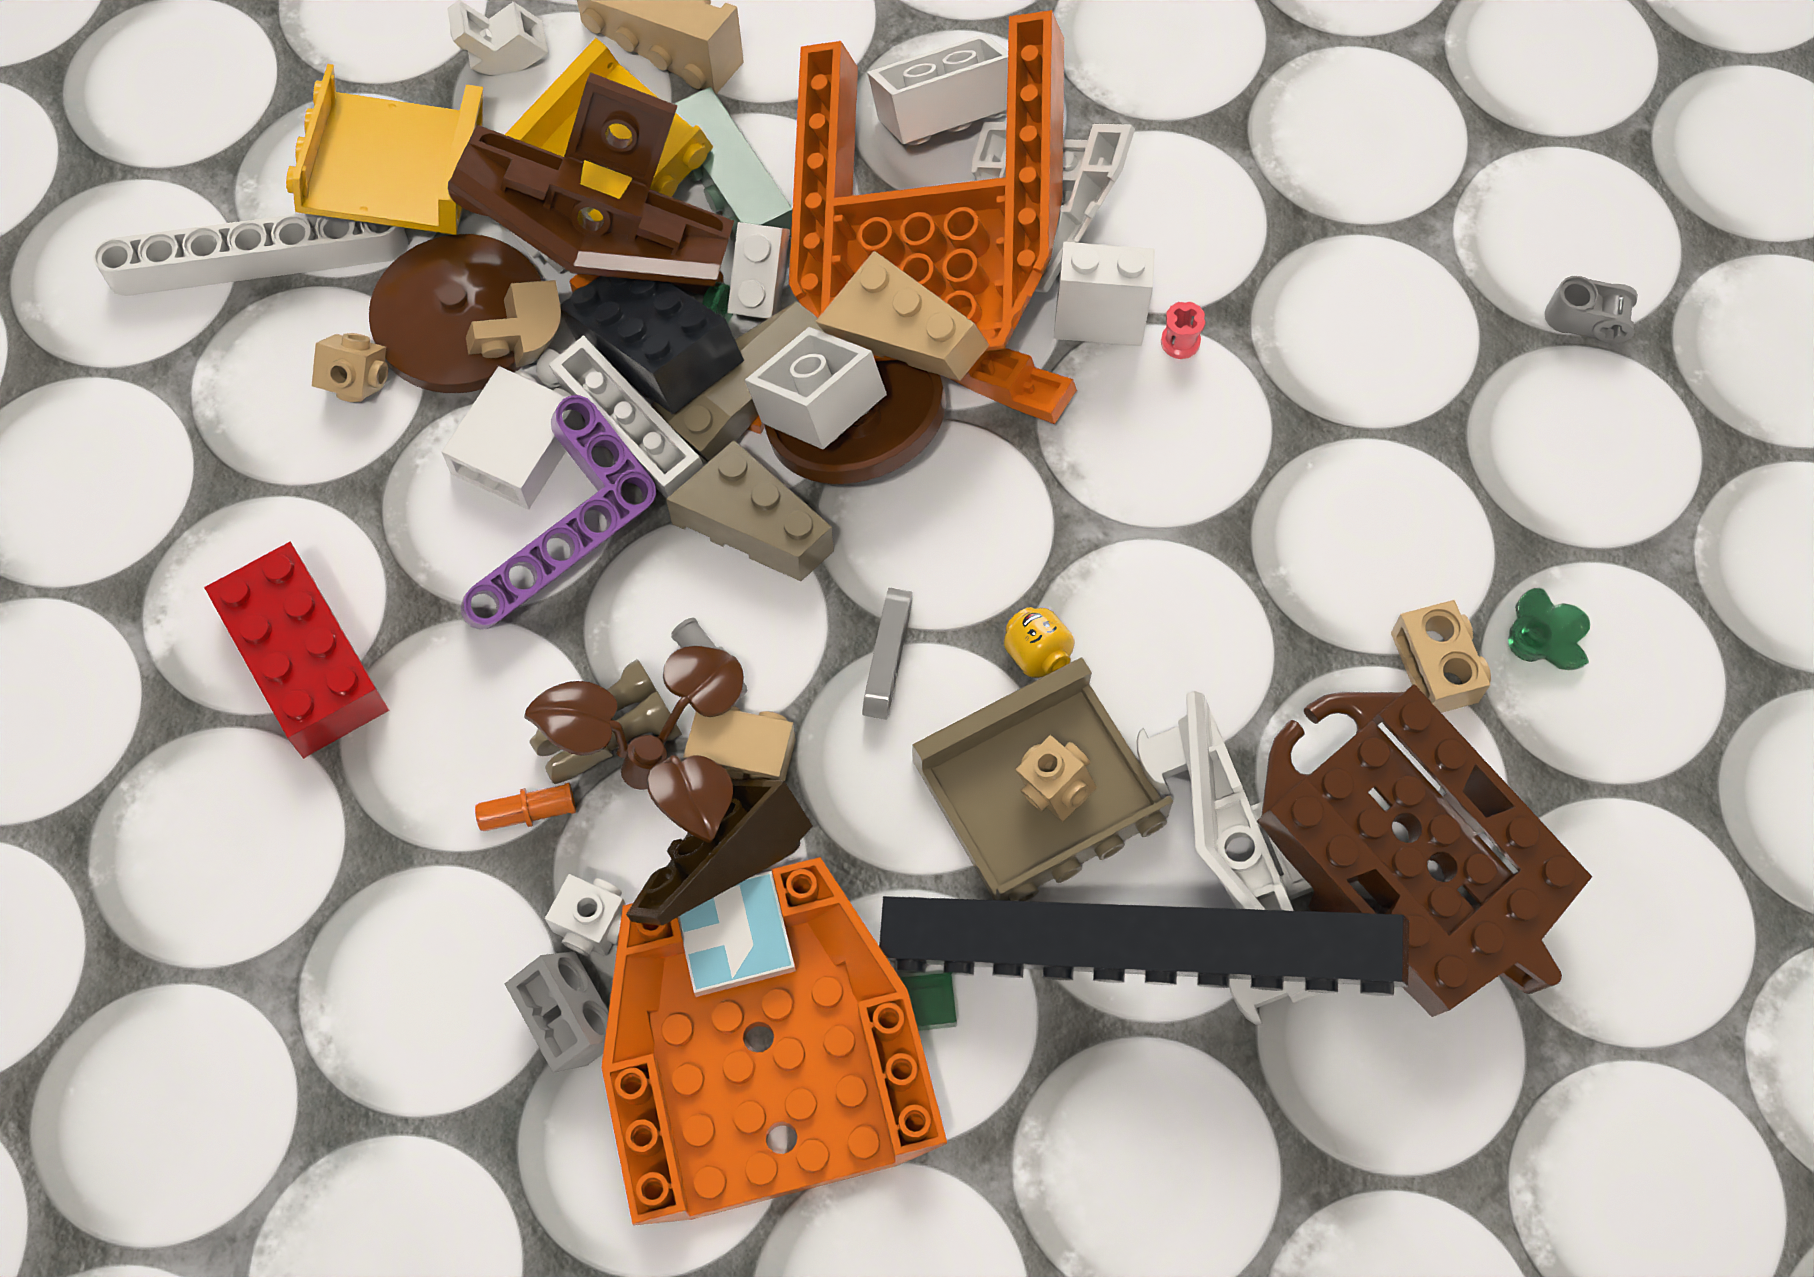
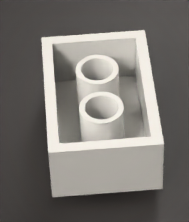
[867,34,1008,145]

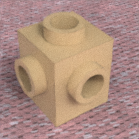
[311,333,388,402]
[1015,735,1097,822]

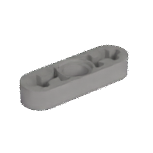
[862,588,913,720]

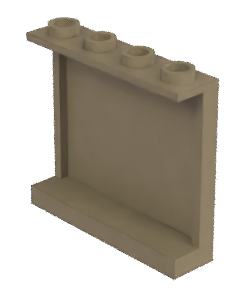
[912,657,1173,901]

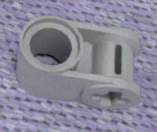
[1544,276,1638,343]

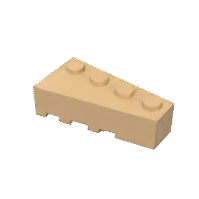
[577,0,744,94]

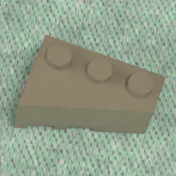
[666,440,834,581]

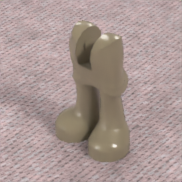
[529,659,682,784]

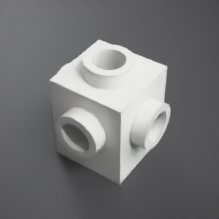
[545,874,626,956]

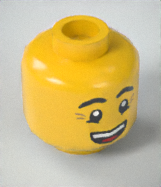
[1004,607,1075,678]

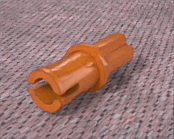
[475,782,576,831]

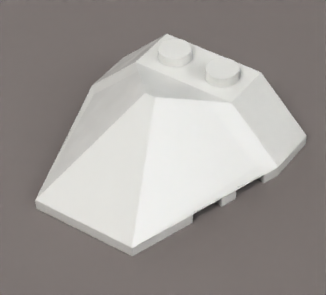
[972,122,1135,292]

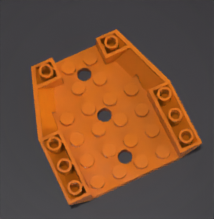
[601,857,947,1226]

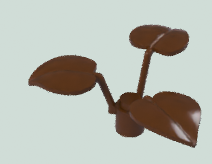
[524,646,744,843]

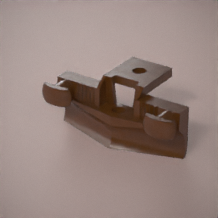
[447,72,734,294]

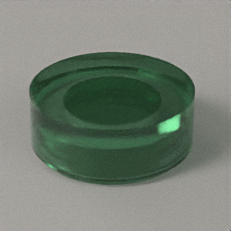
[702,281,733,323]

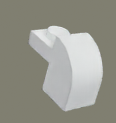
[447,0,548,75]

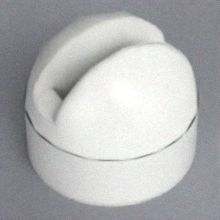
[536,348,561,388]

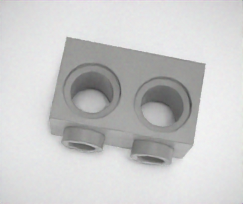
[504,951,609,1073]

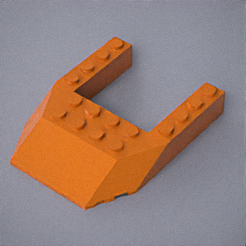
[789,10,1064,362]

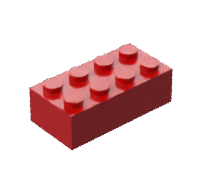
[204,541,390,759]

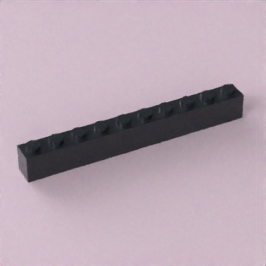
[879,896,1410,996]

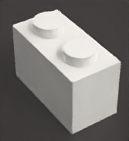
[727,222,790,319]

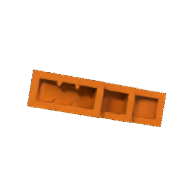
[947,348,1077,424]

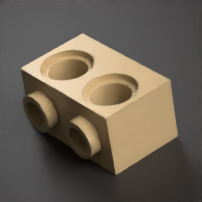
[1391,600,1491,713]

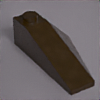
[626,779,813,925]

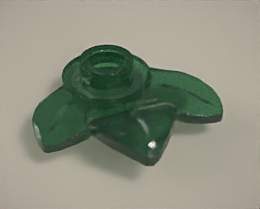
[1508,588,1591,670]

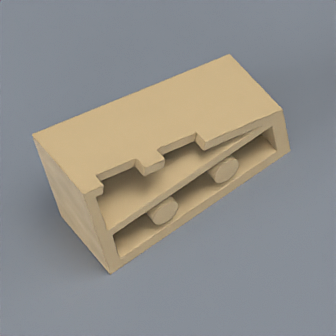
[815,251,989,381]

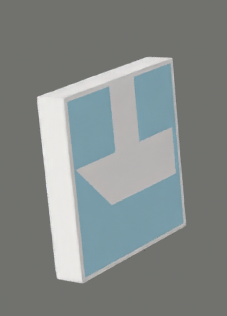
[678,871,796,997]

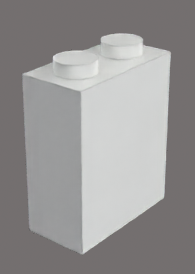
[1054,242,1155,346]
[441,366,584,510]

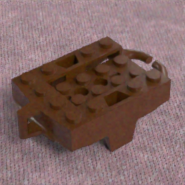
[1257,684,1593,1017]

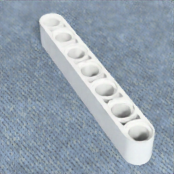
[93,213,409,296]

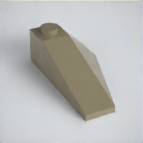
[651,301,824,462]

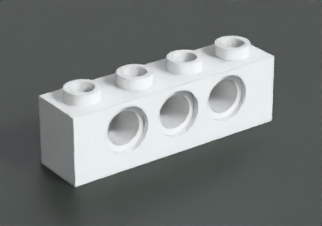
[549,335,704,499]

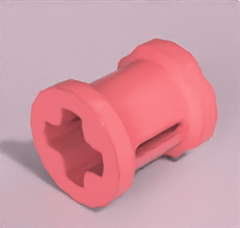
[1161,302,1205,359]

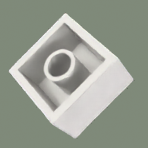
[745,327,887,449]

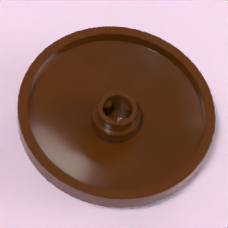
[369,234,541,393]
[764,360,946,484]

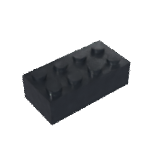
[560,276,744,414]

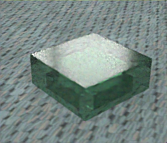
[901,973,957,1031]

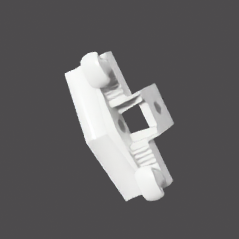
[1136,691,1318,1025]

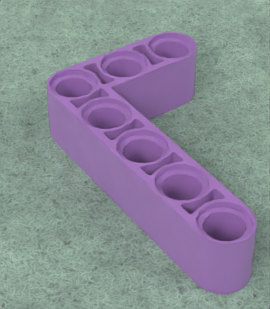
[461,395,656,629]

